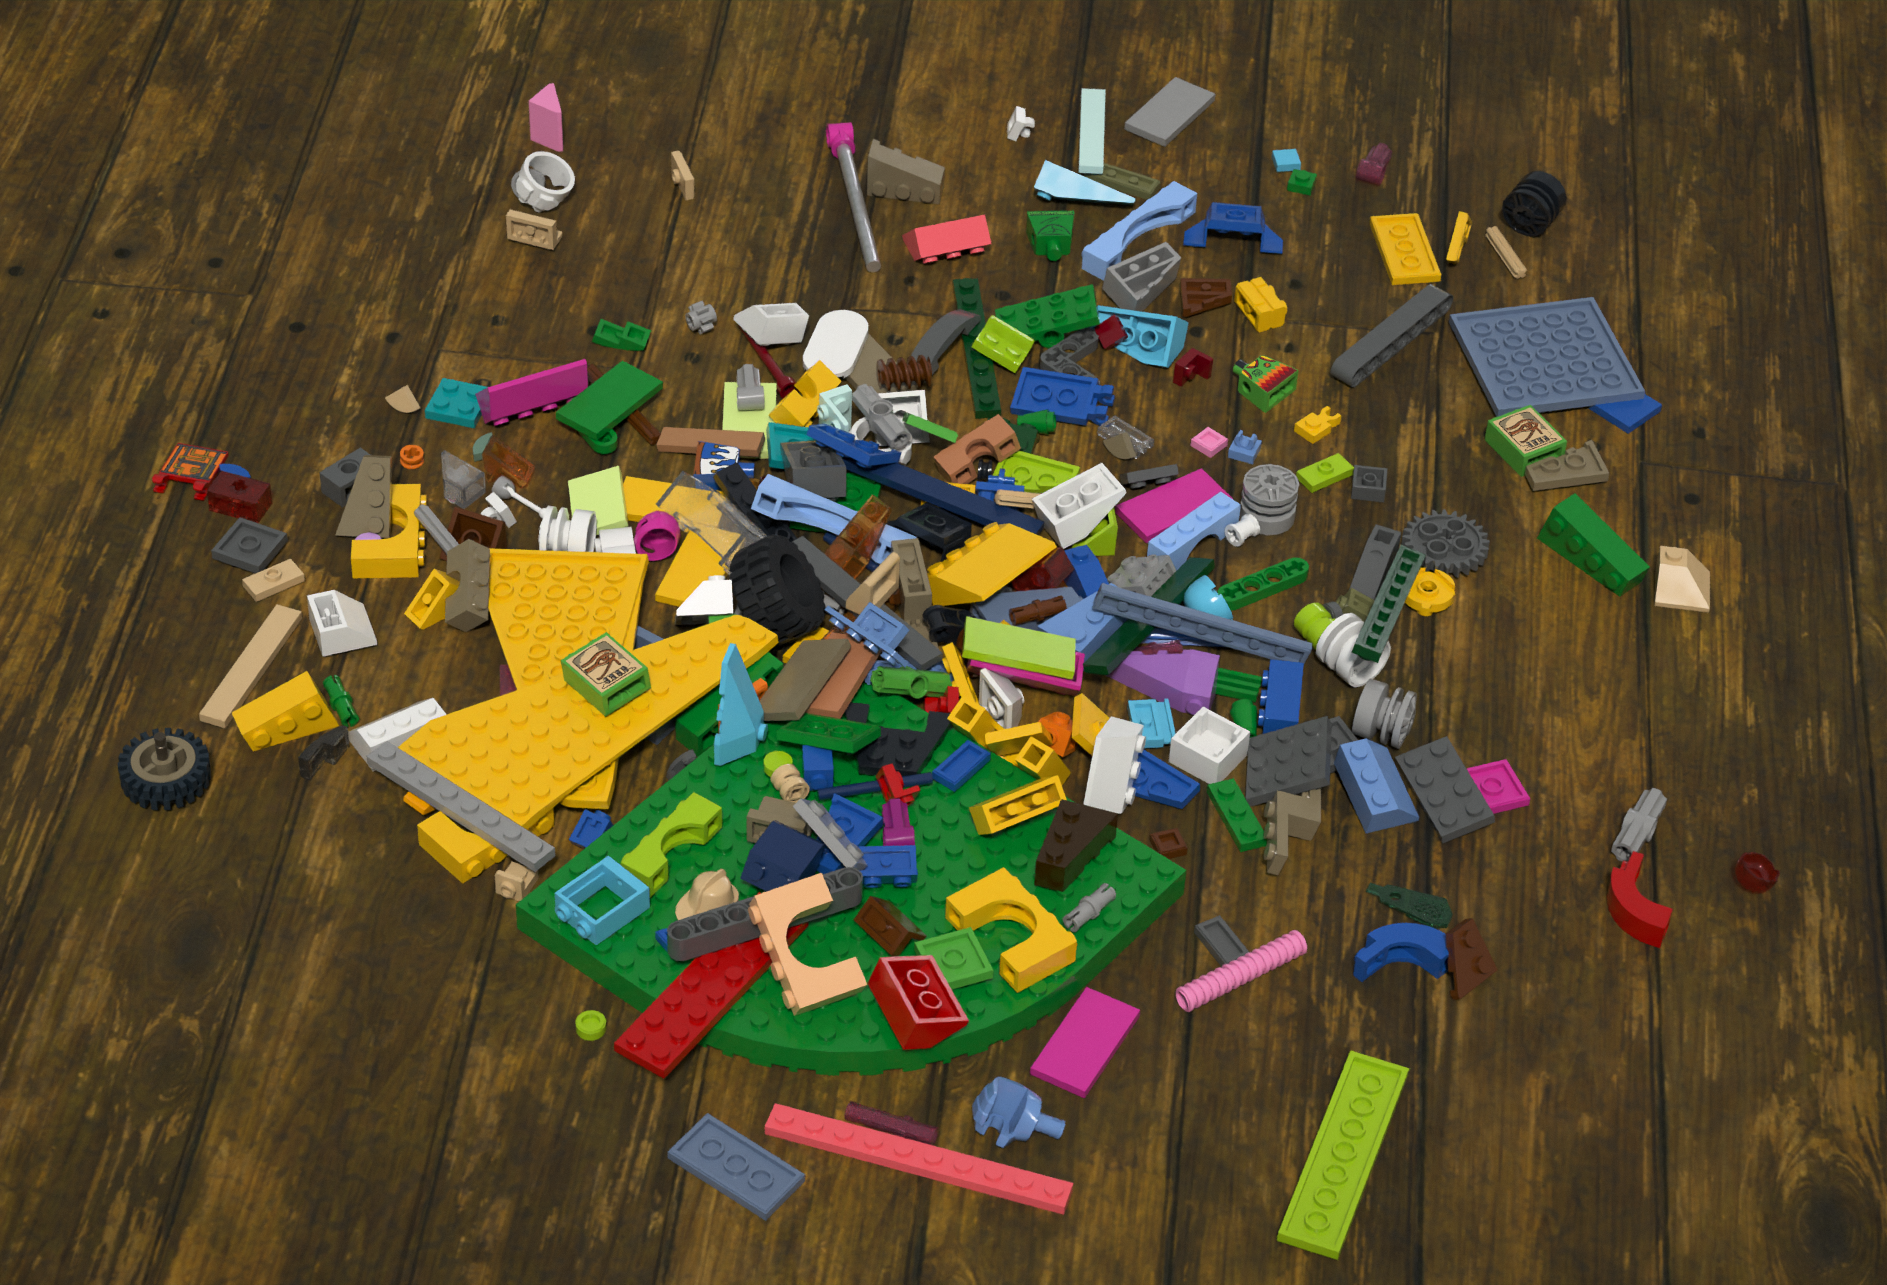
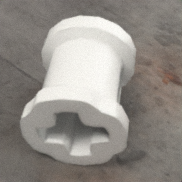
[1224,514,1260,547]

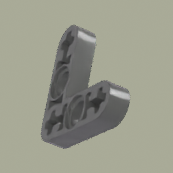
[1040,328,1100,385]

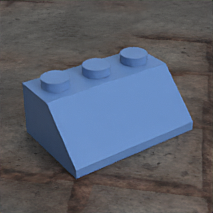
[1334,738,1419,833]

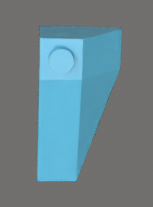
[714,643,768,766]

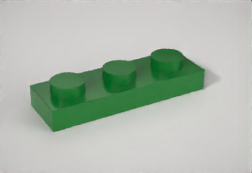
[1207,778,1267,852]

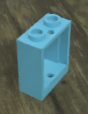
[555,856,650,945]

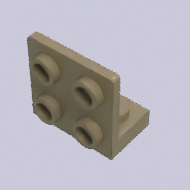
[747,796,813,843]

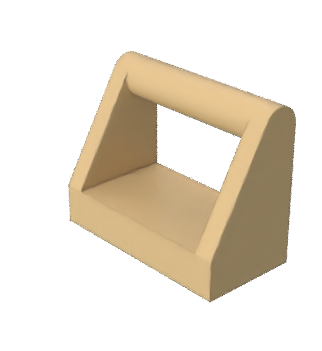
[846,552,900,614]

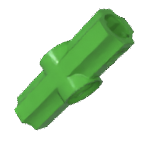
[870,666,952,698]

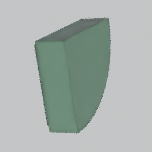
[473,432,500,461]

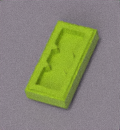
[1296,453,1354,493]

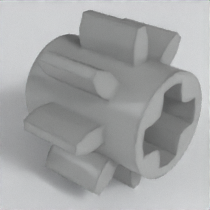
[685,301,717,334]

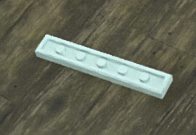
[1079,88,1105,174]

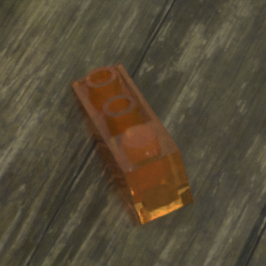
[824,494,892,579]

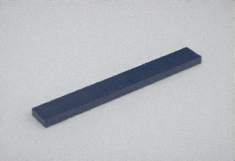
[842,457,1044,535]

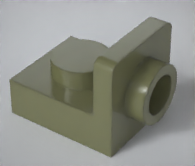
[1336,588,1375,622]

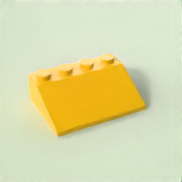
[927,522,1057,606]

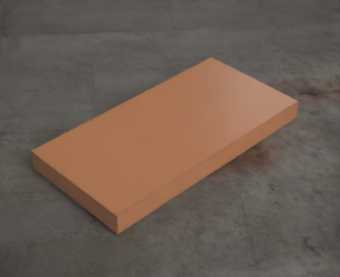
[805,632,881,719]

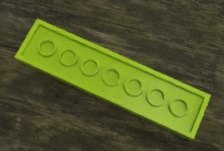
[1277,1050,1409,1260]

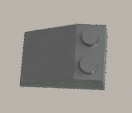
[780,441,846,501]

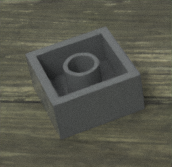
[1351,465,1387,502]

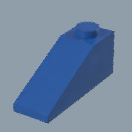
[1061,545,1109,599]

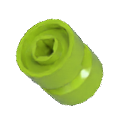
[1294,603,1335,651]

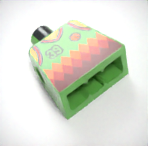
[1233,356,1298,413]

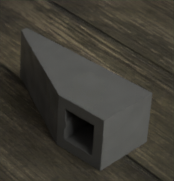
[1349,525,1401,600]

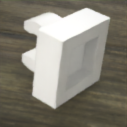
[1007,106,1035,141]
[481,492,517,528]

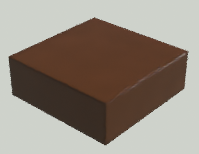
[1150,828,1188,859]

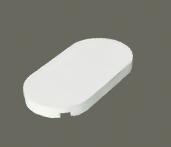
[803,310,868,378]

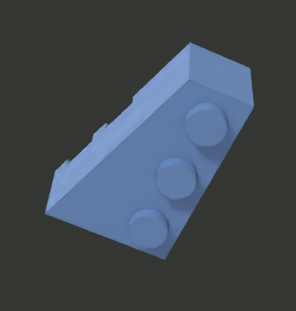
[1037,583,1128,671]

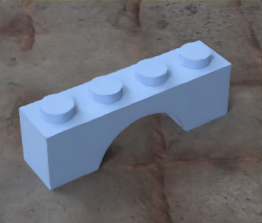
[1147,492,1241,571]

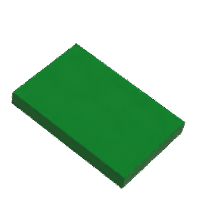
[777,713,881,754]

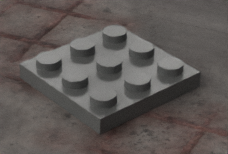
[1245,716,1332,807]

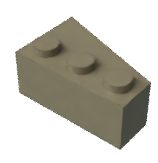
[867,139,945,204]

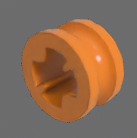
[400,445,424,469]

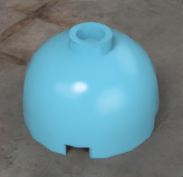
[1183,575,1233,620]

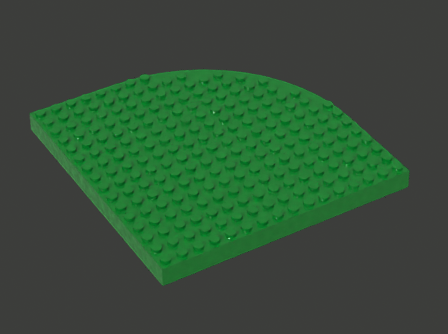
[516,681,1187,1076]

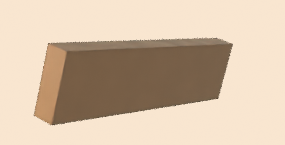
[657,427,765,457]

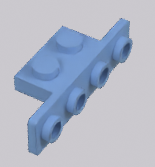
[824,602,909,668]

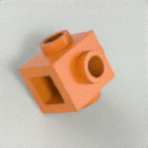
[1038,712,1078,757]

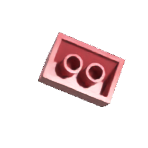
[902,215,991,264]

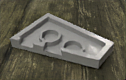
[793,798,867,871]

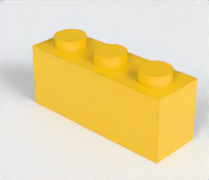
[969,775,1067,835]

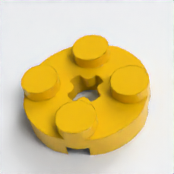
[1405,568,1455,616]

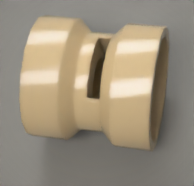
[771,764,810,803]

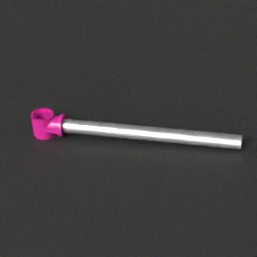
[826,122,881,272]

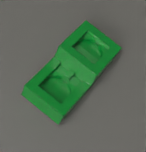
[592,319,651,351]

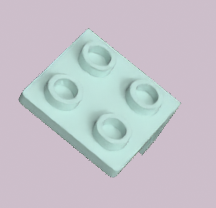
[817,384,852,457]

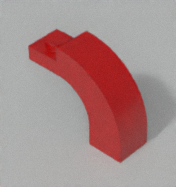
[1607,851,1673,948]

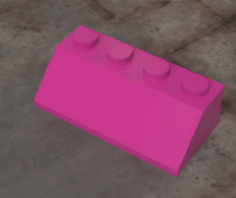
[476,359,588,426]
[966,652,1085,696]

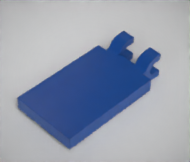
[1010,367,1115,427]

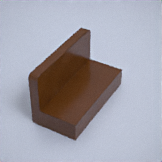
[854,896,927,957]

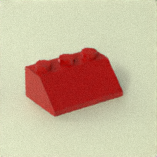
[868,955,969,1050]

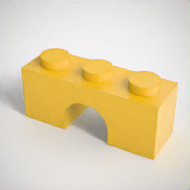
[768,360,842,428]

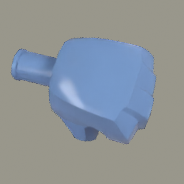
[972,1077,1065,1148]

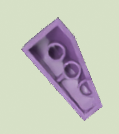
[1106,650,1220,715]

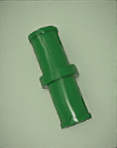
[323,675,359,727]

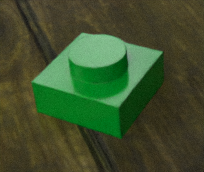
[1287,169,1317,196]

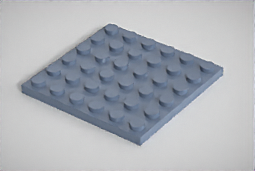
[1449,297,1645,417]

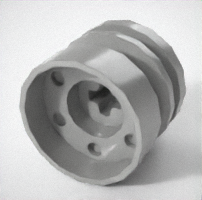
[1239,464,1299,535]
[1352,679,1417,749]

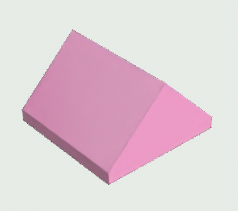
[529,83,563,152]

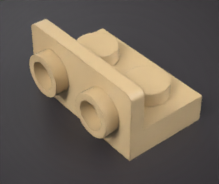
[506,210,562,250]

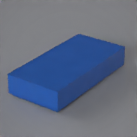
[932,740,991,792]

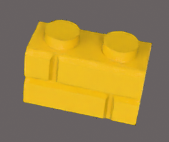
[1234,277,1287,332]

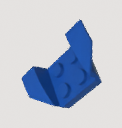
[1184,202,1283,254]

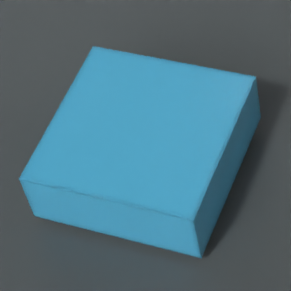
[1272,149,1301,172]

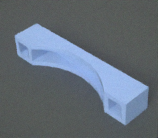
[1082,181,1197,281]
[751,474,916,564]

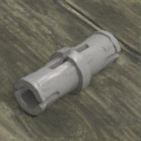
[1063,883,1116,932]

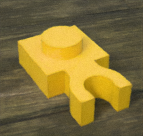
[1294,406,1342,444]

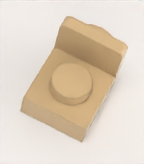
[495,862,539,901]

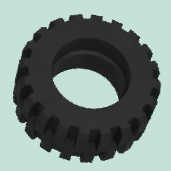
[729,535,826,646]

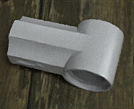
[736,364,764,410]

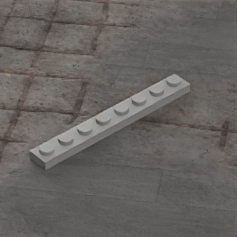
[366,741,555,872]

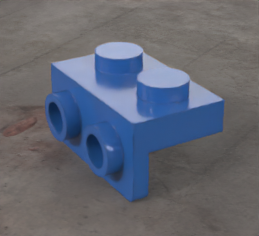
[858,845,918,888]

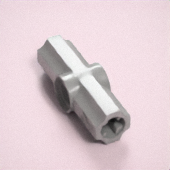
[852,383,911,450]
[1611,788,1667,862]

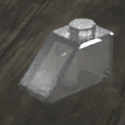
[441,450,486,509]

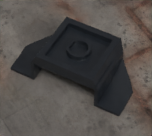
[884,502,972,562]

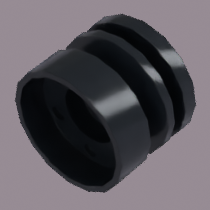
[1502,171,1567,236]

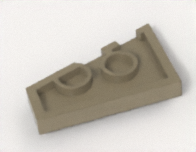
[1525,440,1609,491]
[335,455,392,538]

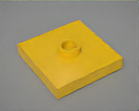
[1072,693,1109,756]

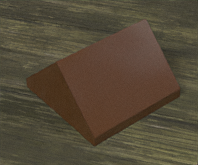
[439,507,507,561]

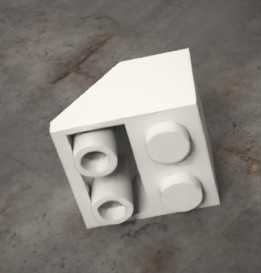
[733,303,809,346]
[307,590,377,656]

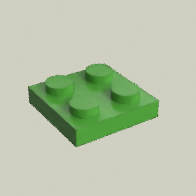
[914,927,993,989]

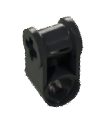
[922,605,976,645]

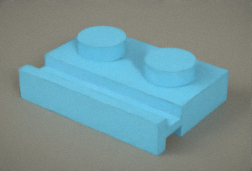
[1127,699,1176,748]

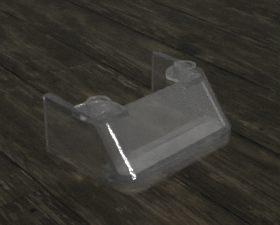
[656,471,767,575]

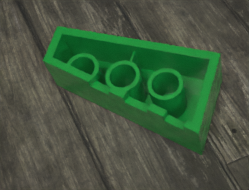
[1537,493,1650,597]

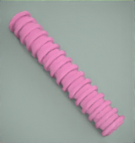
[1176,930,1307,1012]

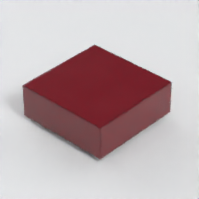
[1094,314,1128,350]

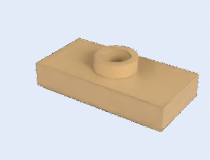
[671,151,694,200]
[242,559,305,602]

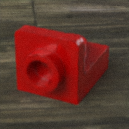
[924,686,959,713]
[876,763,921,806]

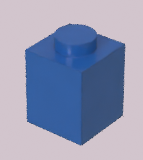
[802,745,833,790]

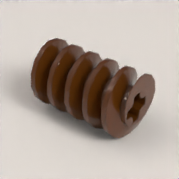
[876,355,932,392]

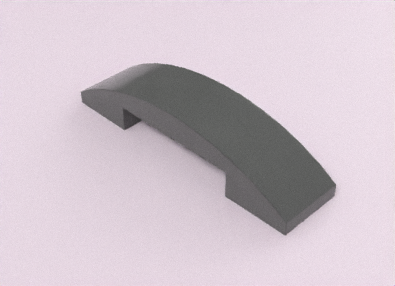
[911,309,981,384]

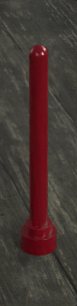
[738,324,799,398]

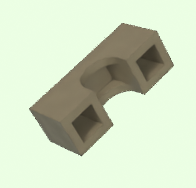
[445,539,490,632]

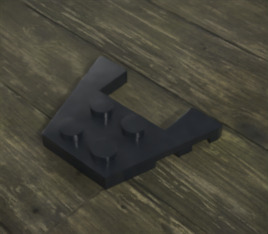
[844,702,953,776]

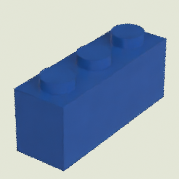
[1258,659,1304,734]

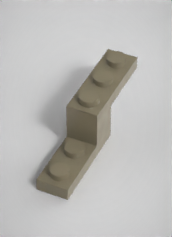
[891,538,939,649]
[1264,787,1321,875]

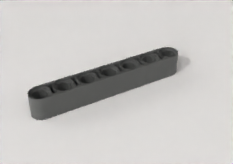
[1330,284,1453,387]
[667,867,863,961]

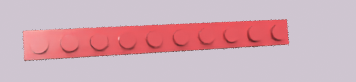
[765,1103,1073,1215]

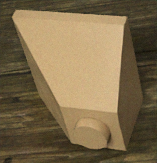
[1654,546,1710,613]

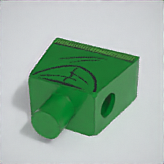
[1026,211,1074,261]

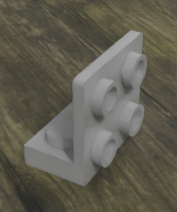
[1107,554,1176,597]

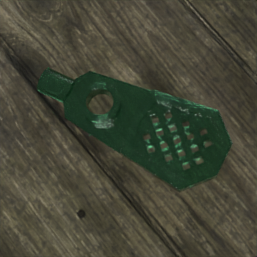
[1366,883,1453,928]

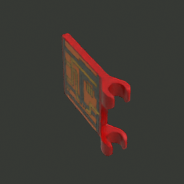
[152,443,229,500]

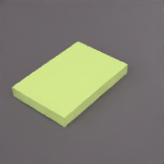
[568,466,628,536]

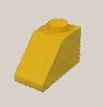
[404,569,460,630]

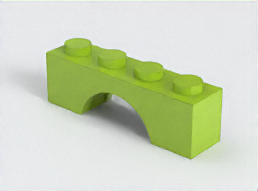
[620,792,722,897]

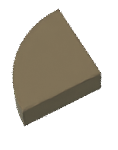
[1103,432,1136,459]

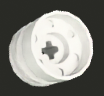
[539,506,597,552]
[1316,613,1391,687]

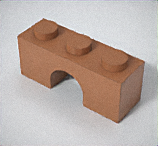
[933,414,1021,484]

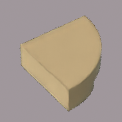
[385,385,420,413]

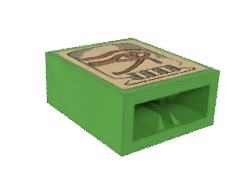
[1485,405,1567,477]
[561,632,651,717]

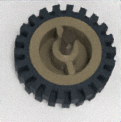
[118,728,211,810]

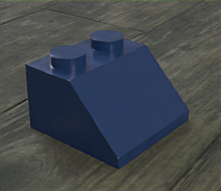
[740,820,825,891]

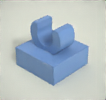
[1228,430,1262,465]

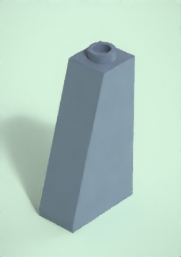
[970,587,1083,631]

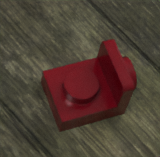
[1173,348,1213,387]

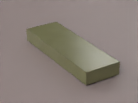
[1084,163,1161,200]

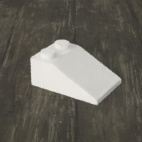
[1032,463,1126,549]

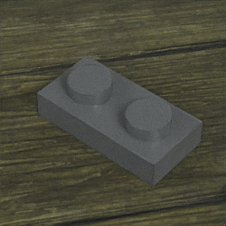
[1120,464,1179,488]

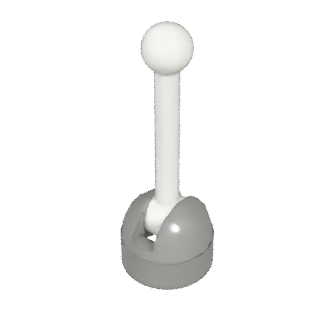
[492,476,546,518]

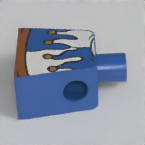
[693,441,755,491]

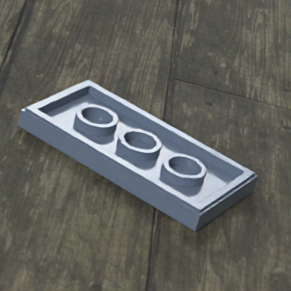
[667,1113,805,1221]

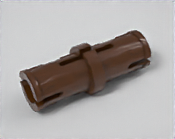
[1009,595,1067,626]

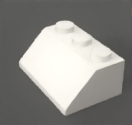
[675,575,733,625]
[346,698,447,771]
[1083,716,1146,814]

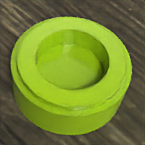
[764,751,793,777]
[576,1010,606,1041]

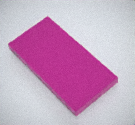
[1115,468,1233,543]
[1030,987,1140,1099]

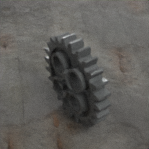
[1401,509,1490,578]

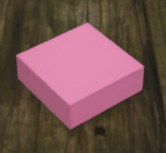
[1191,427,1228,458]

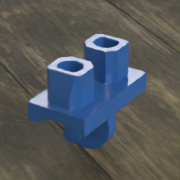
[976,468,1025,511]

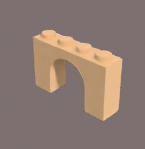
[748,873,867,1016]

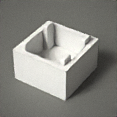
[1169,707,1250,784]

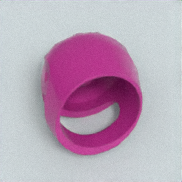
[634,510,681,561]

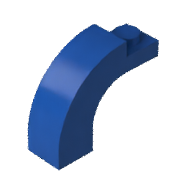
[1353,923,1449,982]

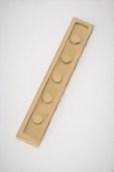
[199,604,302,728]

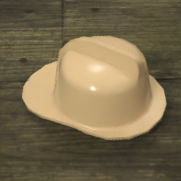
[675,869,739,920]

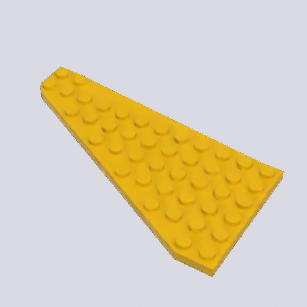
[488,548,649,809]
[398,615,779,830]

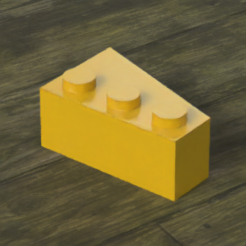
[231,671,339,751]

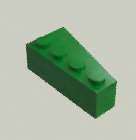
[675,652,783,757]

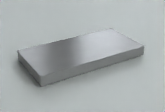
[1124,77,1215,147]

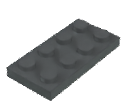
[1395,736,1495,844]

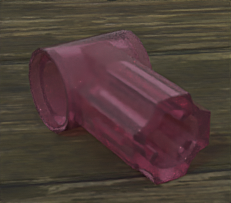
[1356,143,1392,185]

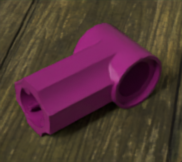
[882,799,915,846]

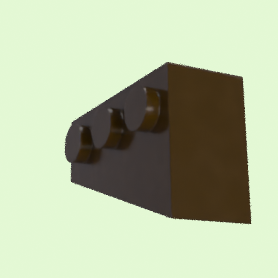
[1034,799,1118,892]

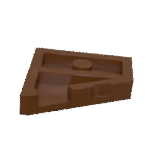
[1180,278,1232,317]
[1445,918,1498,1000]

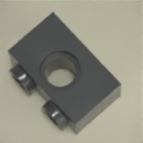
[319,447,370,508]

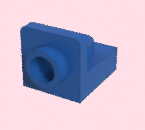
[569,809,613,849]

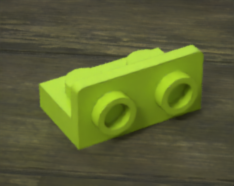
[972,315,1035,373]

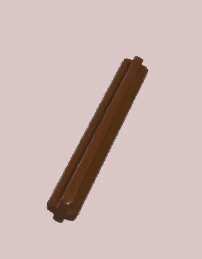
[587,364,661,445]

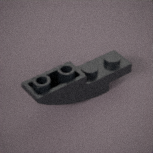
[713,462,797,542]

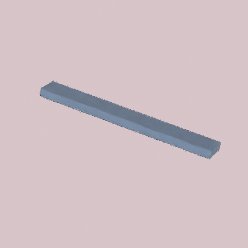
[1092,583,1312,664]

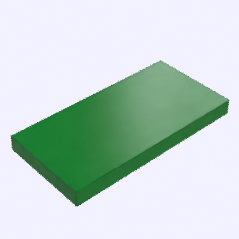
[556,360,663,441]

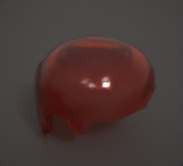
[1735,852,1780,893]

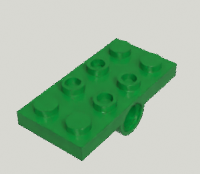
[995,284,1100,348]

